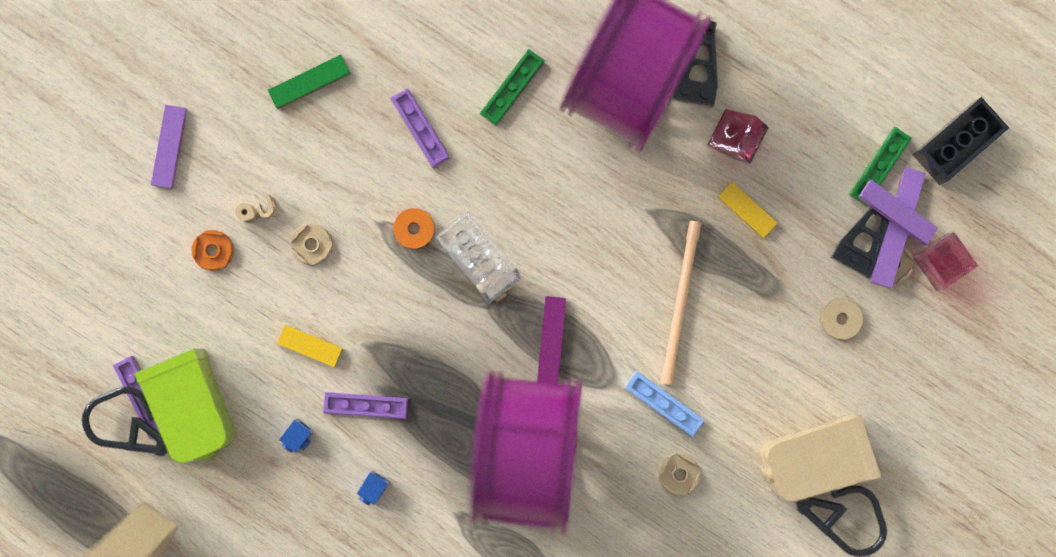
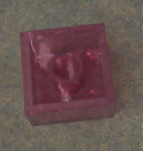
[913,232,978,291]

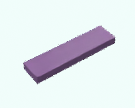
[390,88,450,168]
[151,104,187,189]
[858,180,937,246]
[113,356,160,439]
[323,392,409,419]

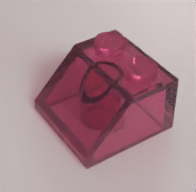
[707,109,769,164]

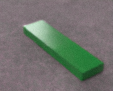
[480,49,545,126]
[268,54,351,109]
[848,127,912,206]

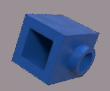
[279,419,314,453]

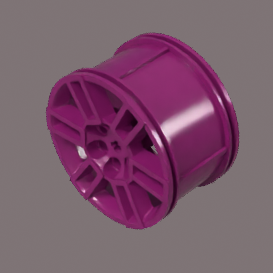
[559,0,712,153]
[470,371,582,535]

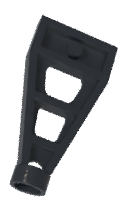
[673,21,718,107]
[831,207,889,278]

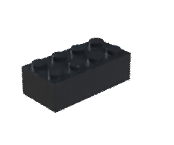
[912,97,1009,185]

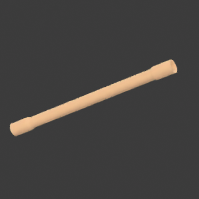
[660,221,702,385]

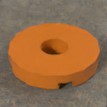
[393,208,435,249]
[191,230,234,271]

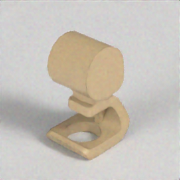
[235,193,277,223]

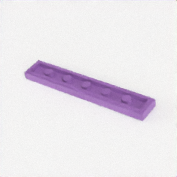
[870,167,926,289]

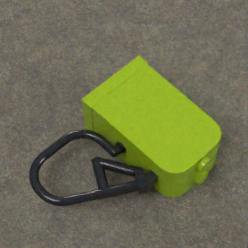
[82,348,235,463]

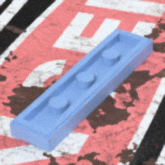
[625,371,705,437]

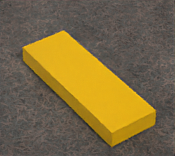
[718,182,777,239]
[277,325,343,367]

